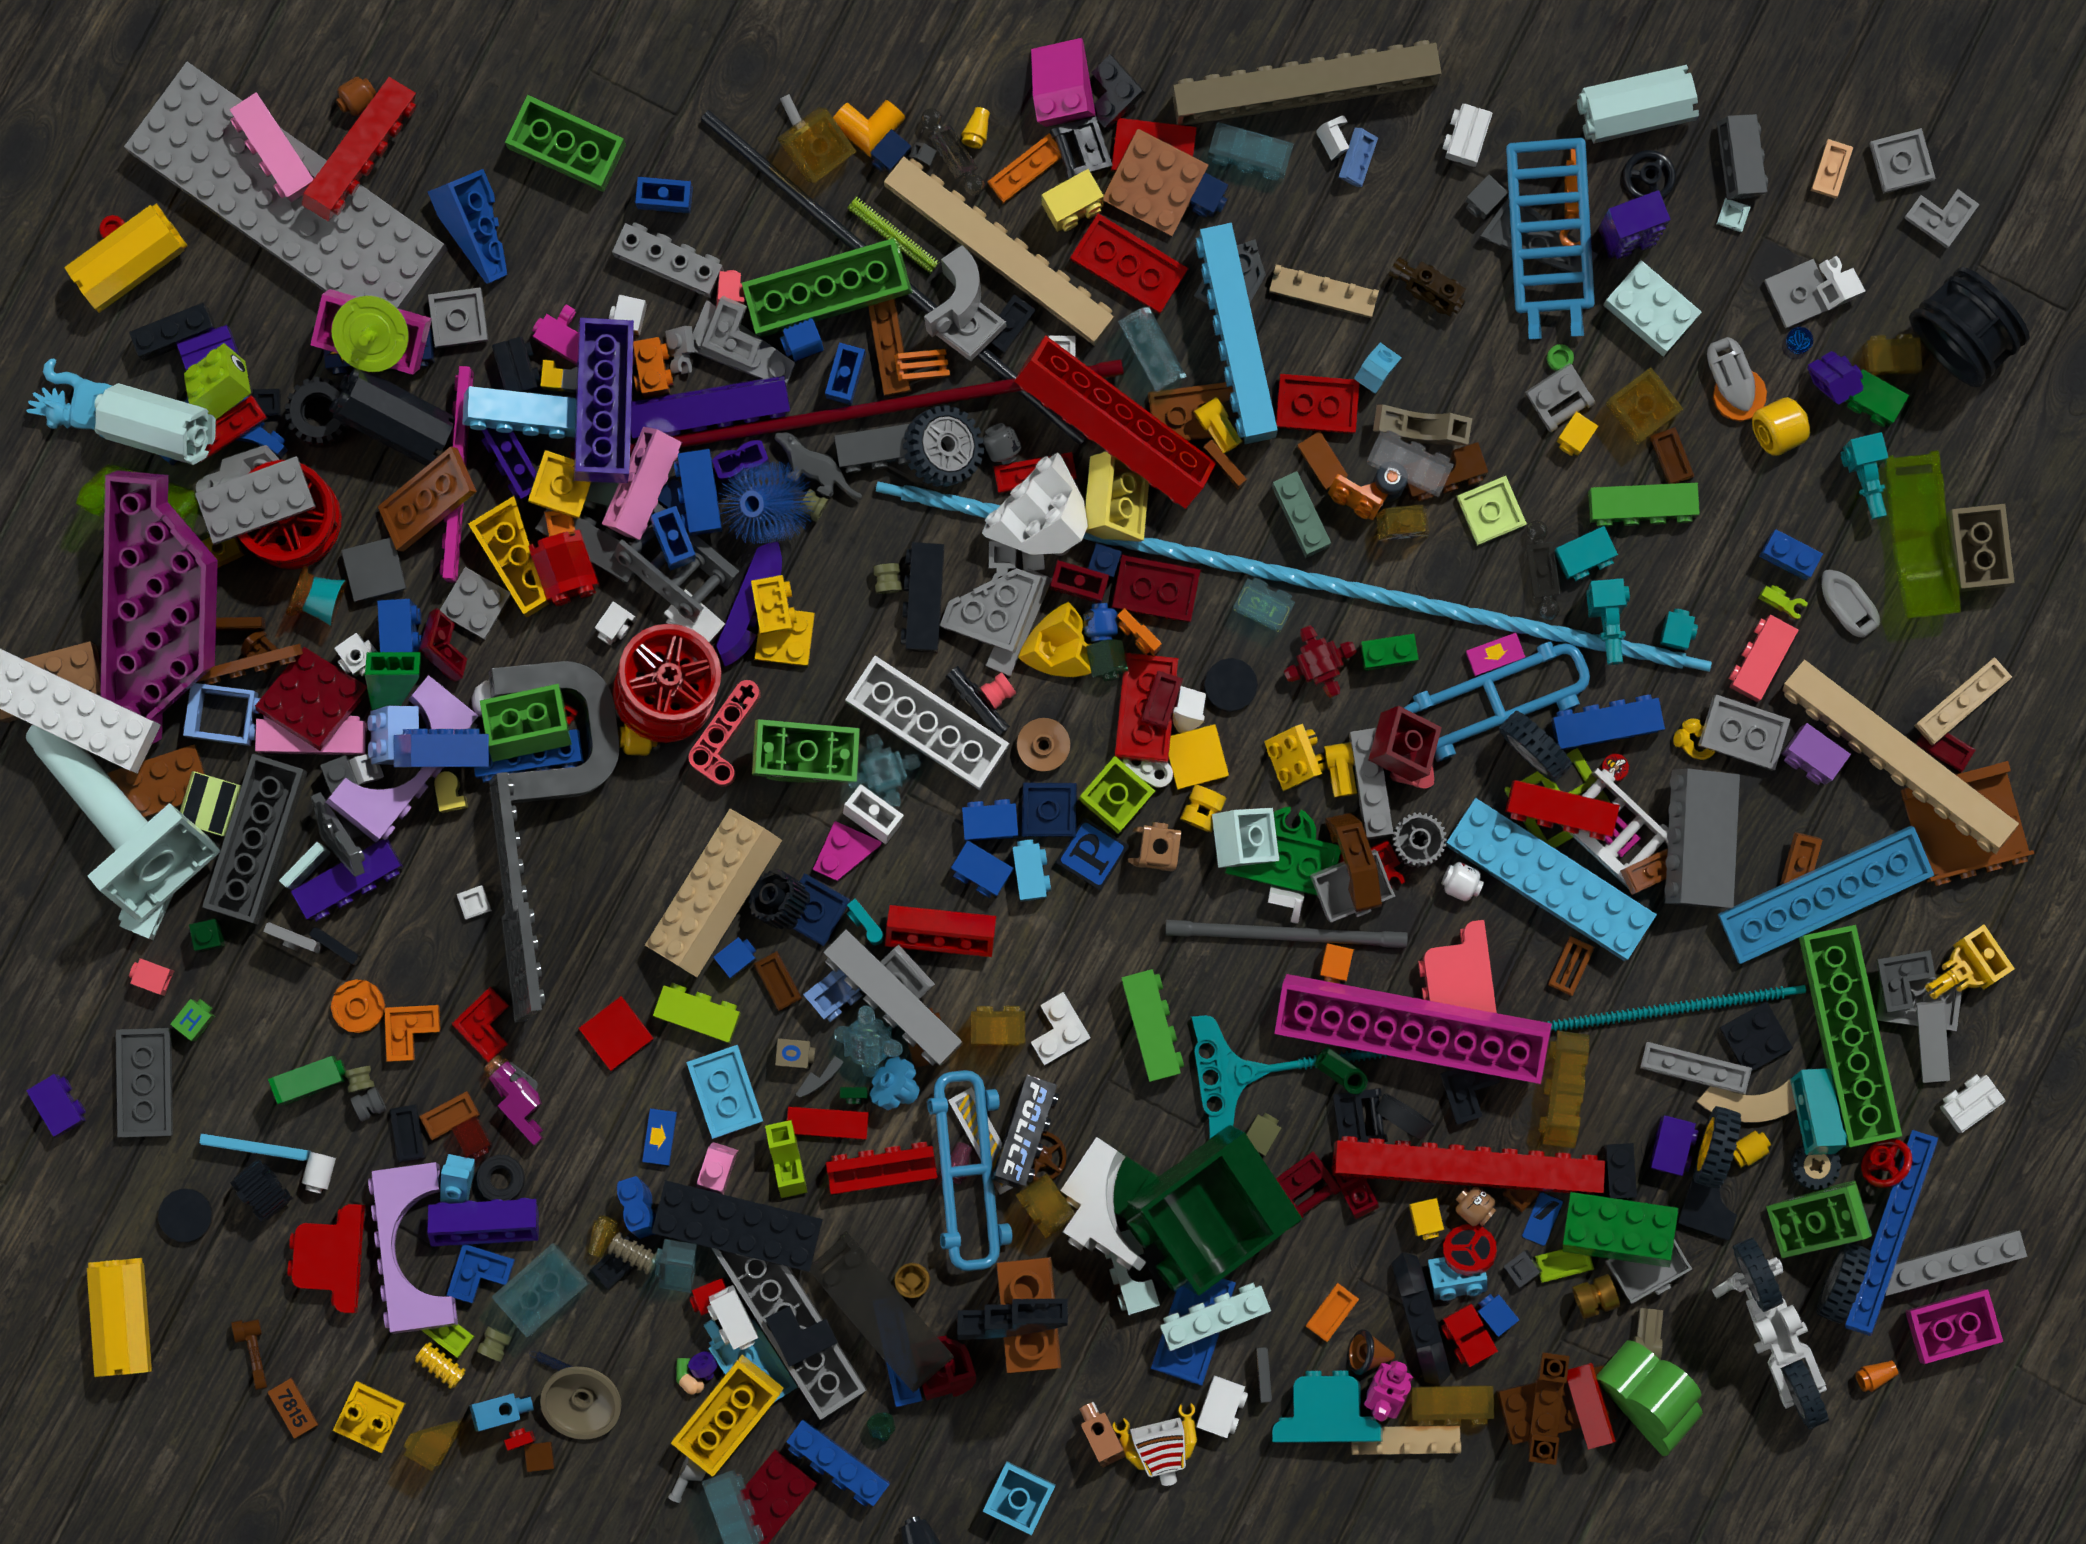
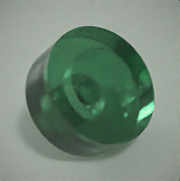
[867,1413,896,1441]

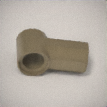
[1633,1308,1663,1360]

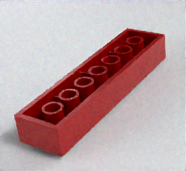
[1014,335,1216,509]

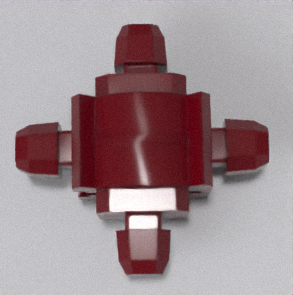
[1284,625,1357,698]

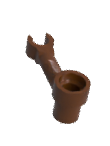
[231,1319,267,1389]

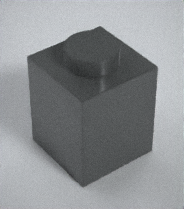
[1465,174,1508,220]

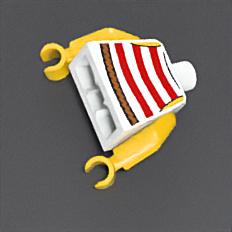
[1113,1403,1197,1486]

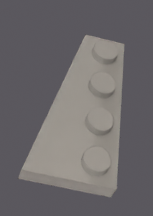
[693,300,796,385]

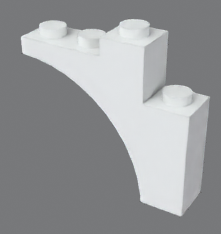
[1060,1137,1146,1271]

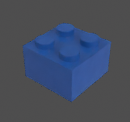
[377,599,422,652]

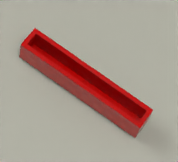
[302,77,417,222]

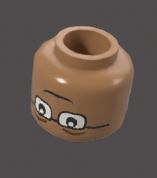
[1455,1186,1496,1226]

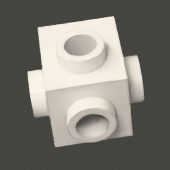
[335,633,377,677]

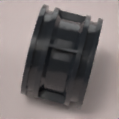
[1909,267,2030,388]

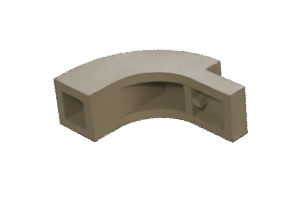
[1373,404,1472,445]

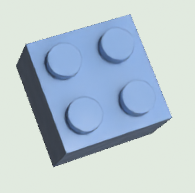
[367,706,419,765]

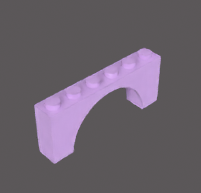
[325,675,479,842]
[368,1162,458,1334]

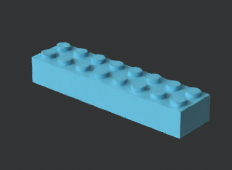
[1195,223,1277,444]
[1445,798,1657,961]

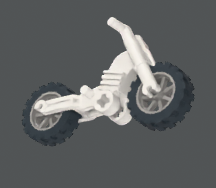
[1712,1237,1829,1430]

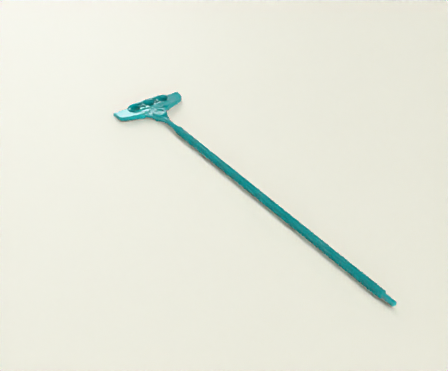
[1191,985,1806,1138]

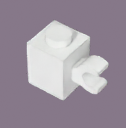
[1816,256,1865,310]

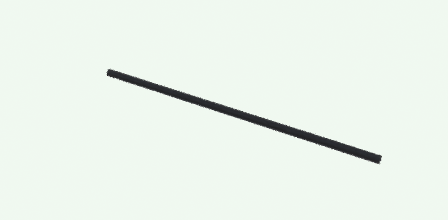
[700,110,1087,446]

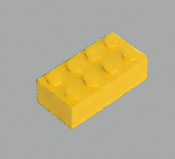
[671,1354,784,1477]

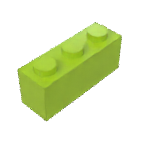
[653,983,741,1043]

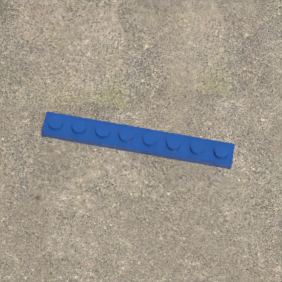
[1845,1130,1938,1336]

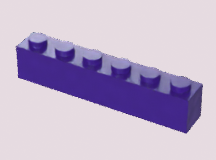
[631,375,790,438]

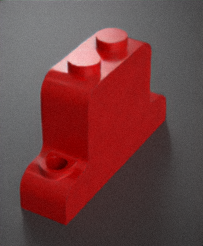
[288,1204,365,1313]

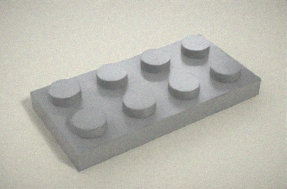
[195,456,316,545]

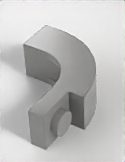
[924,245,981,337]

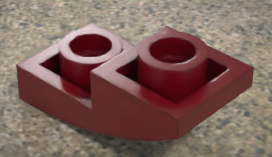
[1330,1166,1380,1219]

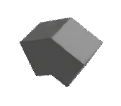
[909,142,937,168]

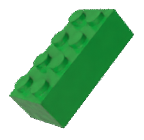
[1563,1192,1678,1268]

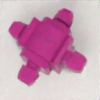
[1364,1361,1413,1421]

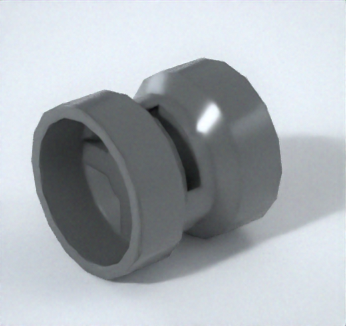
[351,1087,387,1122]

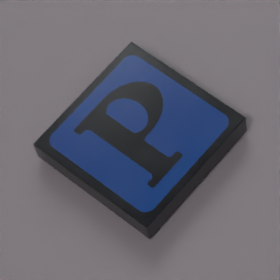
[1055,817,1129,891]

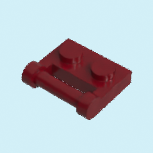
[1276,1151,1341,1219]

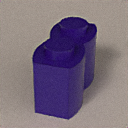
[712,440,770,483]

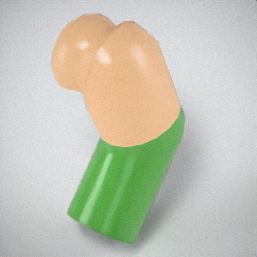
[676,1358,704,1395]

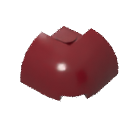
[910,1336,977,1401]

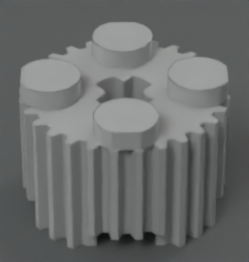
[1391,812,1447,868]

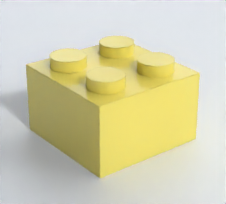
[1042,169,1104,232]

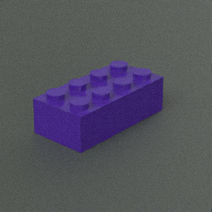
[1598,190,1671,259]

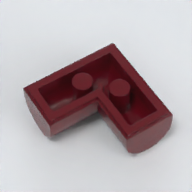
[419,608,467,682]

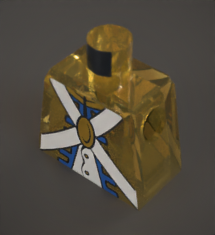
[1376,505,1429,541]

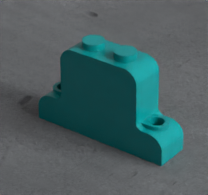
[1272,1371,1383,1443]

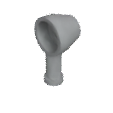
[668,1457,706,1503]

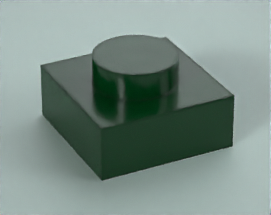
[840,1087,868,1104]

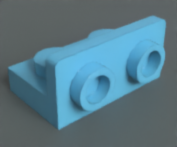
[1428,1257,1487,1301]

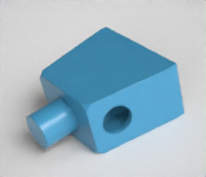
[469,1393,534,1431]

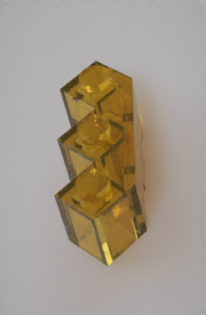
[1539,1031,1589,1148]

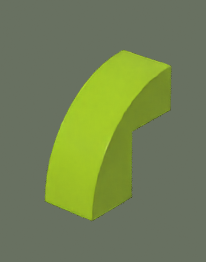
[765,1120,807,1198]

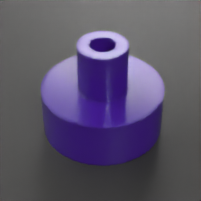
[688,1351,717,1380]

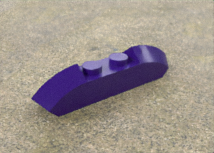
[716,542,782,666]

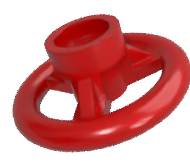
[1861,1138,1912,1188]

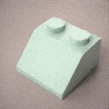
[1212,808,1279,868]

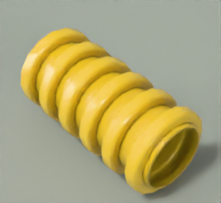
[415,1342,466,1389]

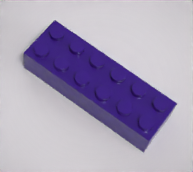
[574,318,634,483]

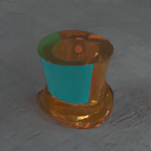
[286,565,347,627]

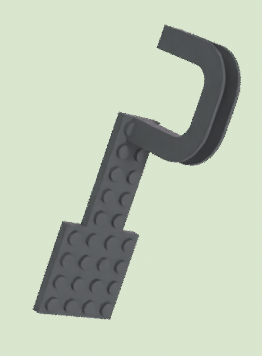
[488,661,619,1022]

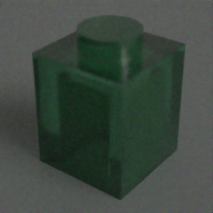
[1086,639,1128,681]

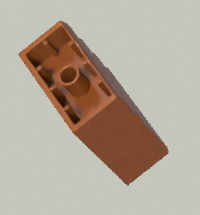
[997,1257,1062,1373]

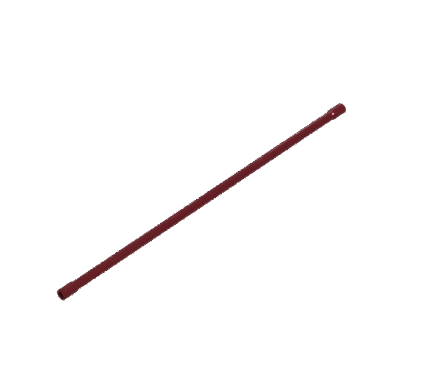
[570,359,1124,460]

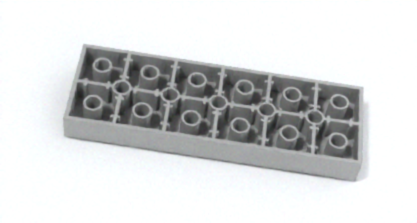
[124,62,448,310]

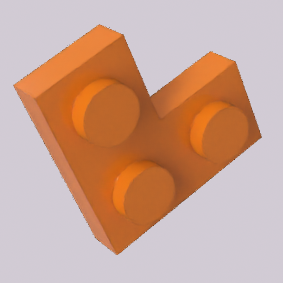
[1117,608,1162,656]
[385,1005,440,1062]

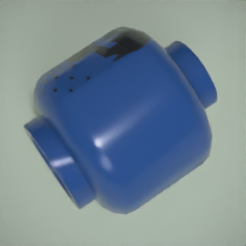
[1083,603,1118,643]

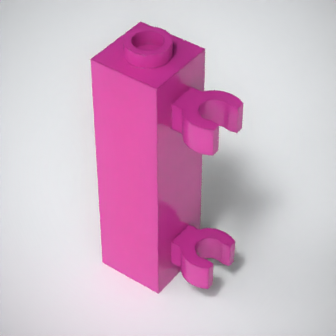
[532,305,578,365]

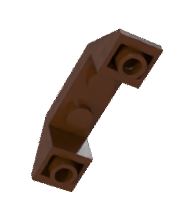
[1325,813,1382,912]
[1529,1352,1570,1465]

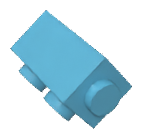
[1013,840,1051,902]

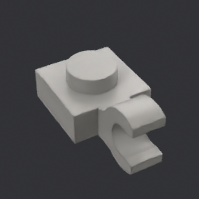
[665,326,695,374]

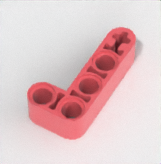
[689,680,760,787]

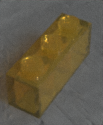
[1410,1385,1494,1425]

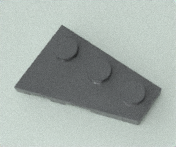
[311,792,365,877]

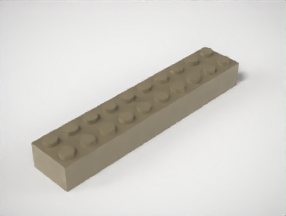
[1172,40,1442,126]

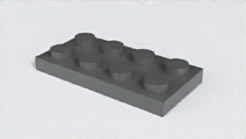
[116,1028,173,1138]

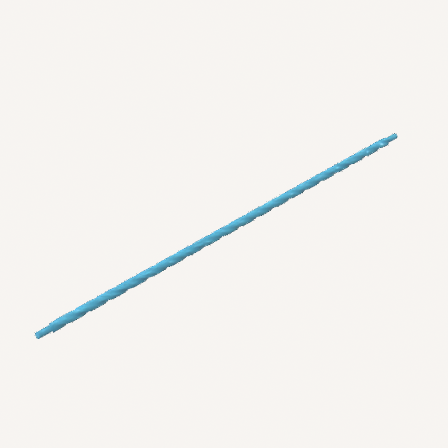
[876,482,1712,672]

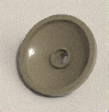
[540,1367,622,1439]

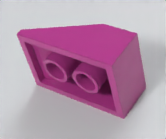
[1031,38,1096,127]

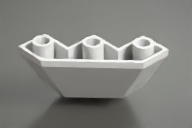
[982,452,1088,555]

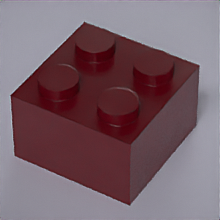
[1368,706,1442,782]

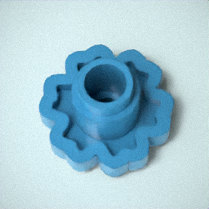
[870,1056,919,1110]

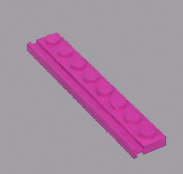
[440,366,474,583]

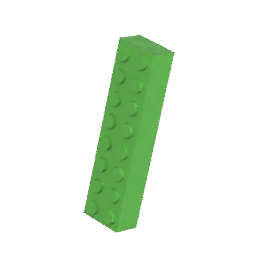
[1799,925,1902,1148]

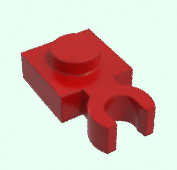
[1371,839,1405,888]

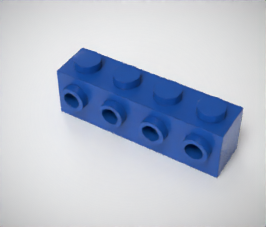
[1551,695,1665,750]
[474,729,584,783]
[786,1419,890,1507]

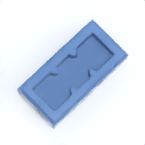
[1339,128,1378,187]

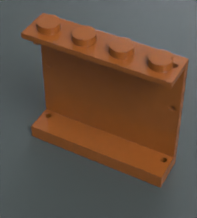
[1901,761,2034,886]

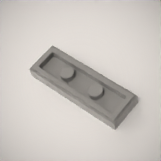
[1916,1000,1950,1083]

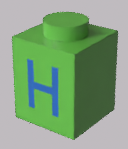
[170,999,216,1042]

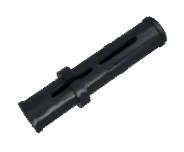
[945,666,1010,736]

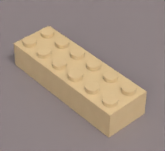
[645,809,782,977]

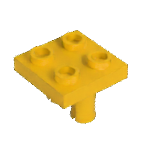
[1264,724,1327,791]
[333,1381,406,1453]

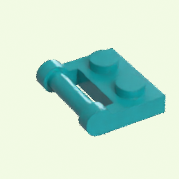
[847,899,884,946]

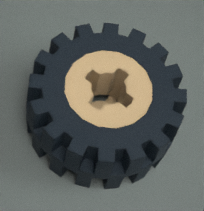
[1790,1144,1841,1190]

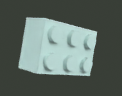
[1603,260,1701,357]

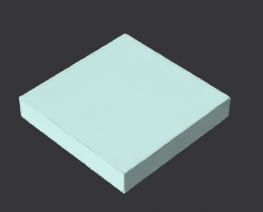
[279,842,330,890]

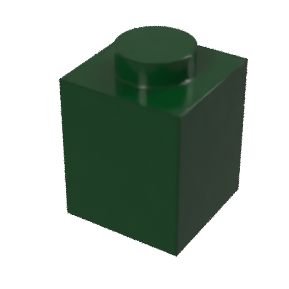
[189,919,225,952]

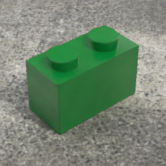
[1845,369,1909,427]
[1360,634,1419,671]

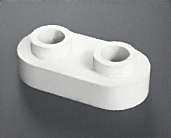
[1123,759,1173,788]

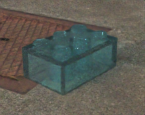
[492,1243,591,1338]

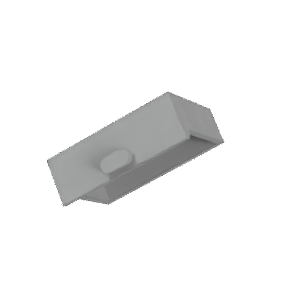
[1310,849,1395,922]
[1605,1239,1692,1304]

